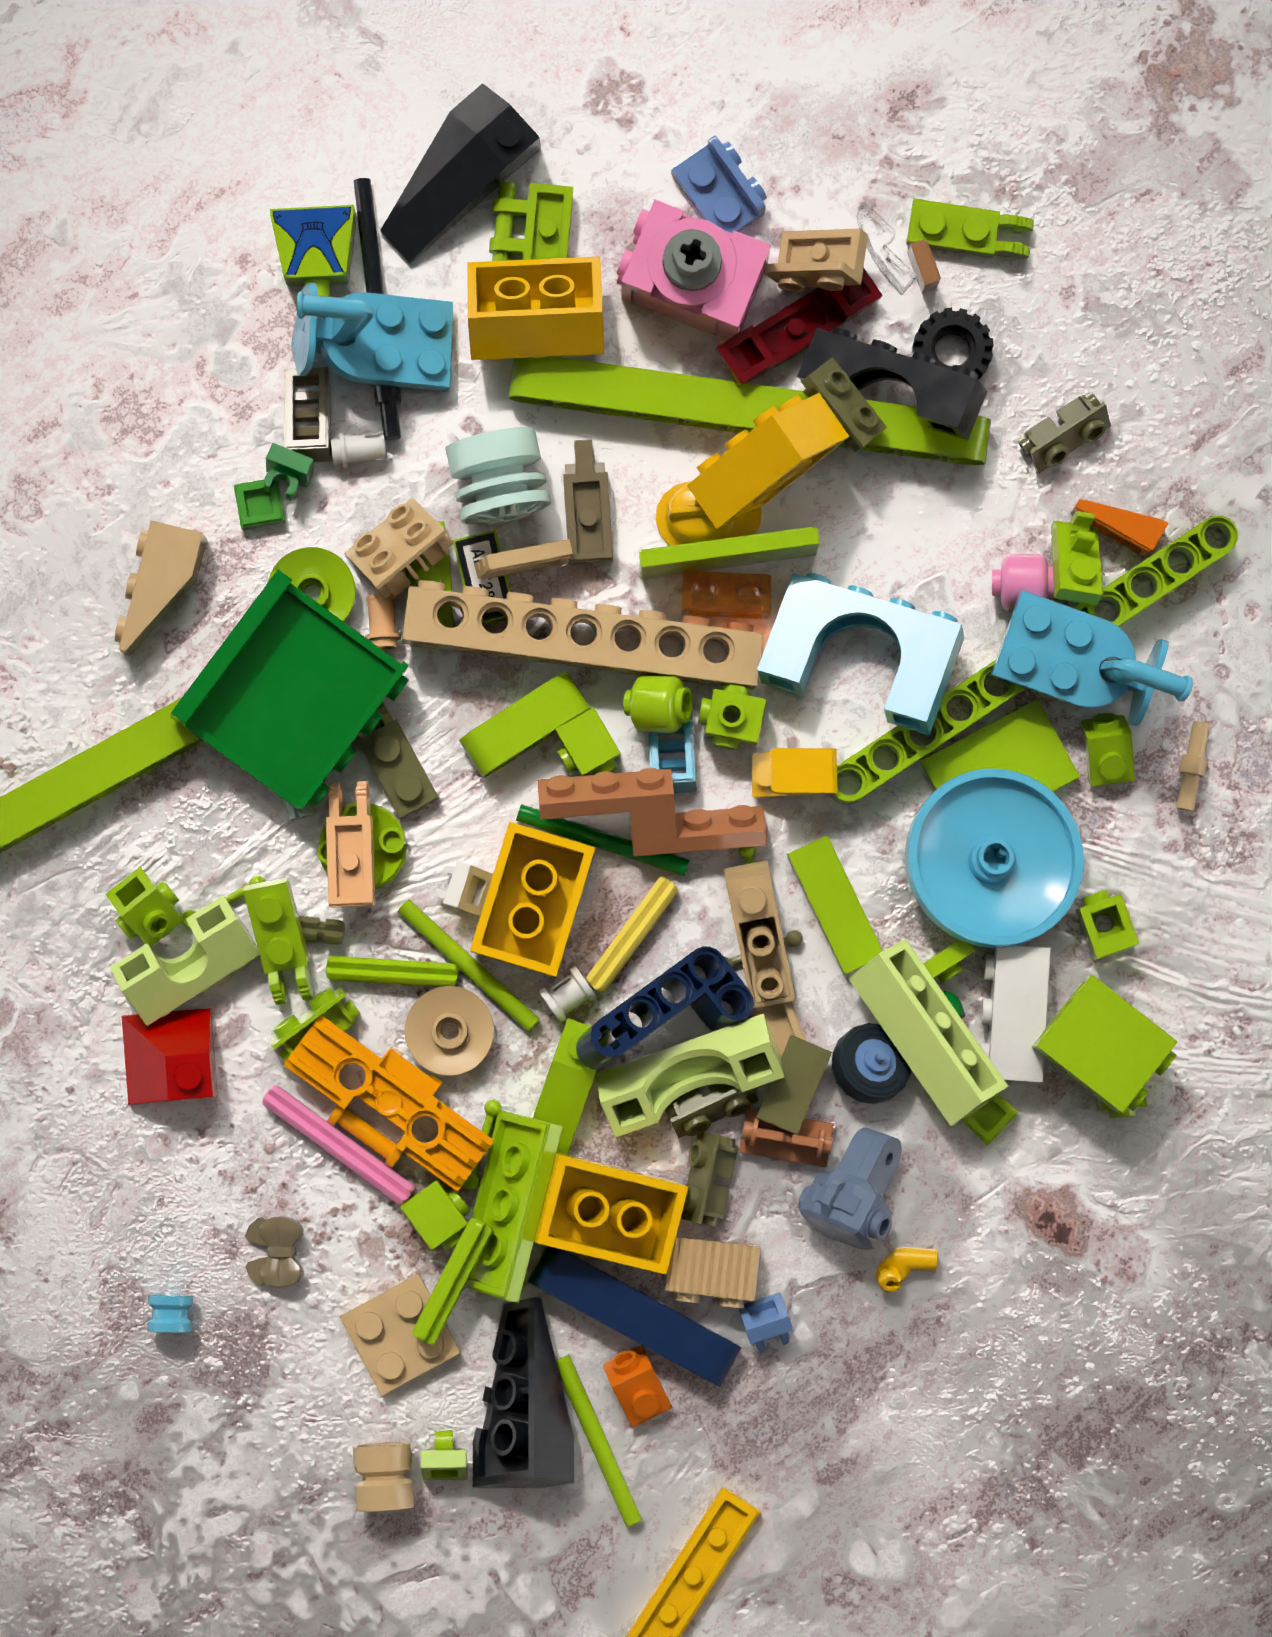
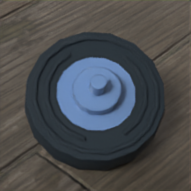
[831,1023,911,1104]

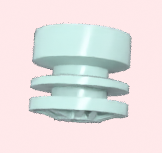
[445,427,551,525]

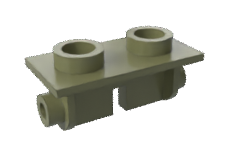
[801,357,887,452]
[1018,393,1111,474]
[665,1084,759,1139]
[681,1132,738,1227]

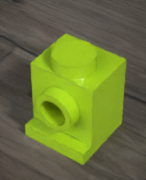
[1075,889,1139,961]

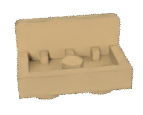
[764,228,868,292]

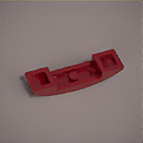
[715,268,883,386]

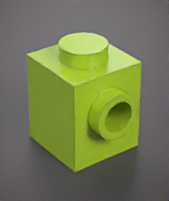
[555,707,621,776]
[400,1180,471,1252]

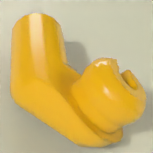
[876,1247,937,1292]

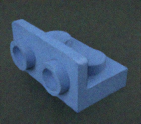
[671,135,767,233]

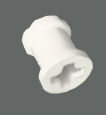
[539,966,598,1023]

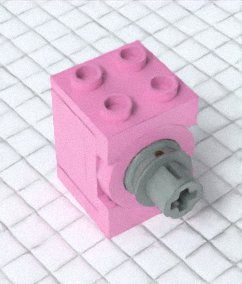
[616,199,771,340]

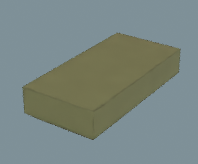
[756,1035,832,1135]

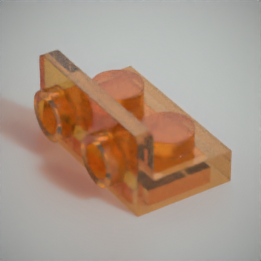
[681,571,772,619]

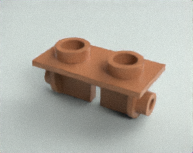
[739,1109,834,1168]

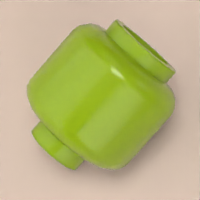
[623,674,693,734]

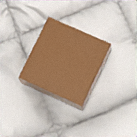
[907,239,941,294]

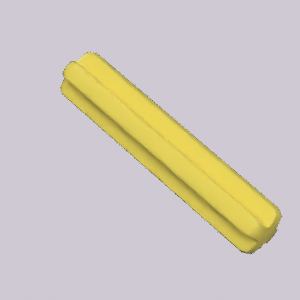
[586,877,678,993]

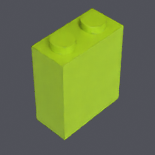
[1032,974,1178,1113]

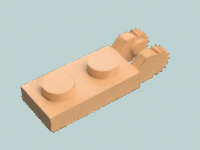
[326,781,375,908]

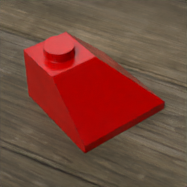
[121,1008,218,1105]

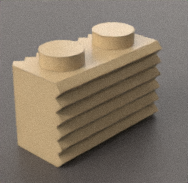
[665,1236,761,1309]

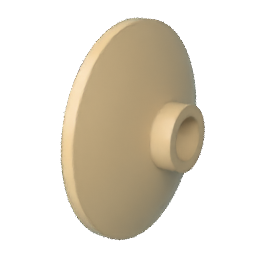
[405,986,494,1076]

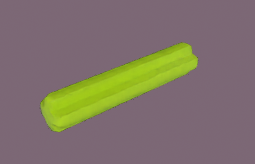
[326,956,458,987]
[412,1218,493,1345]

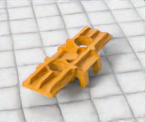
[283,1015,494,1192]

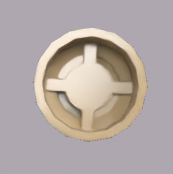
[353,1442,414,1512]

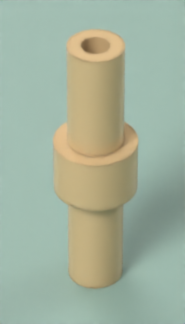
[1176,721,1211,811]

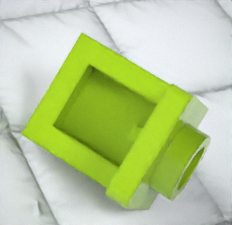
[1081,713,1135,787]
[923,936,976,983]

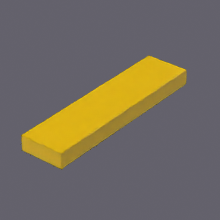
[625,1486,761,1637]

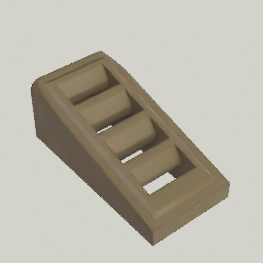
[284,367,332,462]

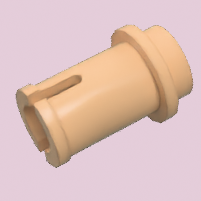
[365,594,401,651]

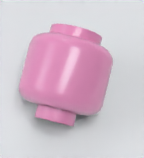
[992,554,1054,612]

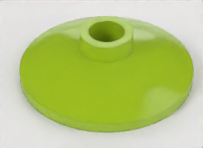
[267,547,356,622]

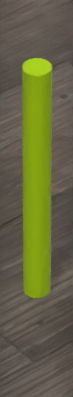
[397,899,540,1032]
[556,1354,642,1527]

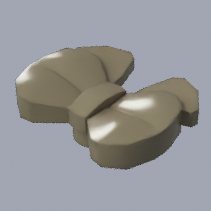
[245,1216,304,1287]

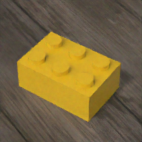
[467,256,605,360]
[687,393,850,529]
[470,822,596,978]
[534,1152,688,1275]

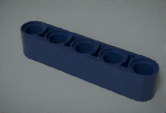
[527,1246,742,1387]

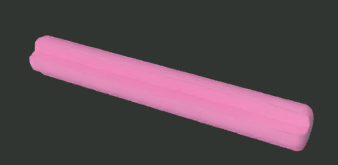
[262,1085,415,1205]

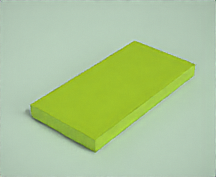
[639,526,820,579]
[465,1110,563,1303]

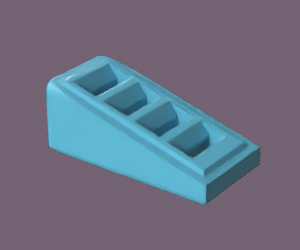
[648,714,697,794]

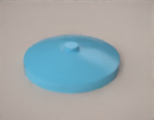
[905,768,1084,948]

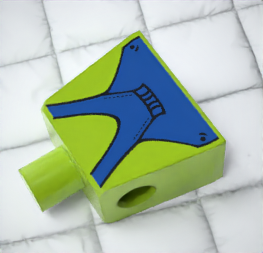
[270,204,357,297]

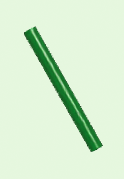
[516,804,690,876]

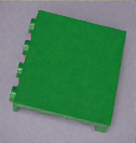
[170,569,409,813]

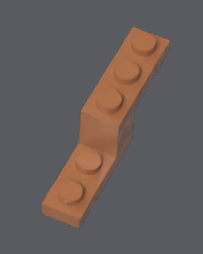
[537,768,767,856]

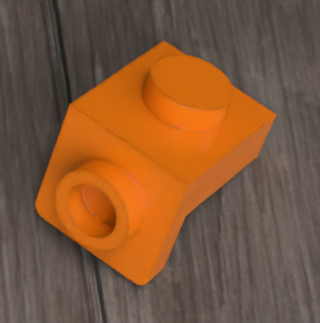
[603,1346,673,1428]

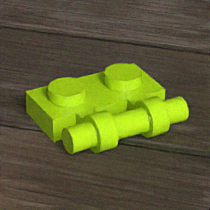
[488,182,574,261]

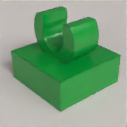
[264,442,314,501]

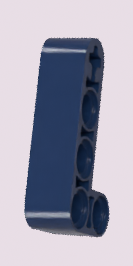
[576,946,754,1069]

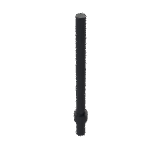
[353,178,401,440]

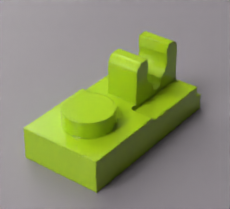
[1051,511,1103,605]

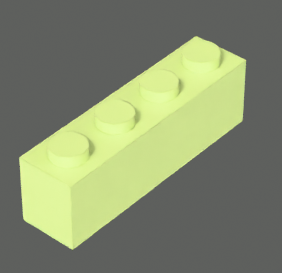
[849,939,1009,1126]

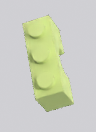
[110,895,261,1026]

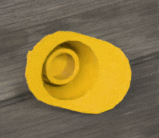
[655,481,762,546]

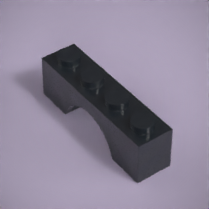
[797,327,988,440]

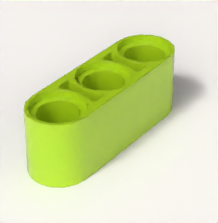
[459,671,591,778]

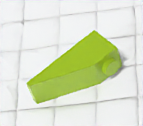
[533,1018,610,1154]

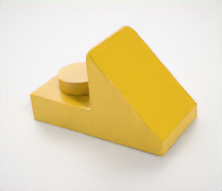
[752,748,838,798]

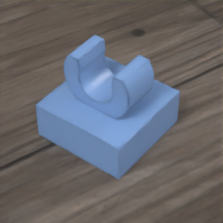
[738,1292,793,1352]

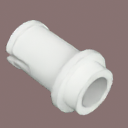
[330,431,387,468]

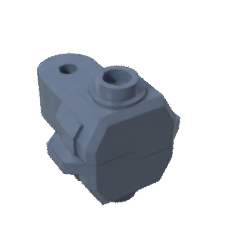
[798,1127,902,1250]

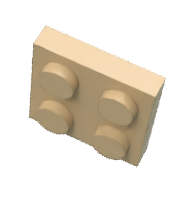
[339,1273,461,1396]

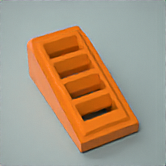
[1070,499,1169,557]

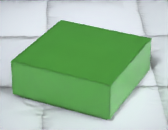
[234,479,286,530]

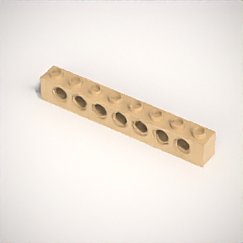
[401,580,764,690]

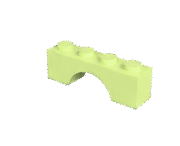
[596,1013,785,1137]

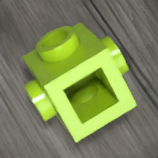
[698,684,766,750]
[105,866,184,947]

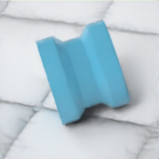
[147,1294,193,1333]

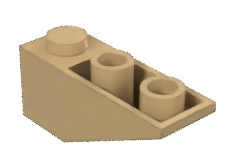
[114,520,207,656]
[724,860,796,1009]

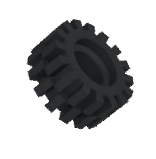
[912,307,994,380]

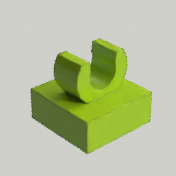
[421,1430,468,1480]

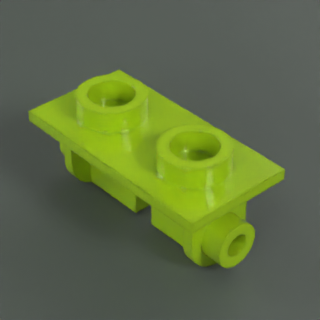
[270,986,361,1062]

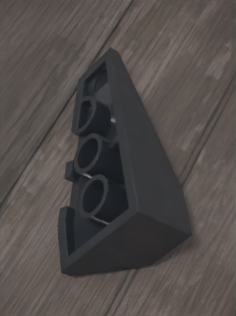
[380,83,541,264]
[472,1297,574,1488]

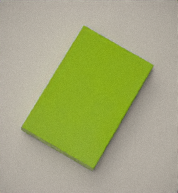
[920,699,1080,792]

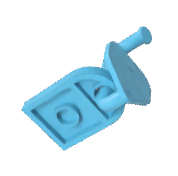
[291,283,453,392]
[991,590,1193,726]

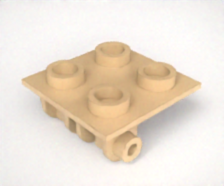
[345,497,454,600]

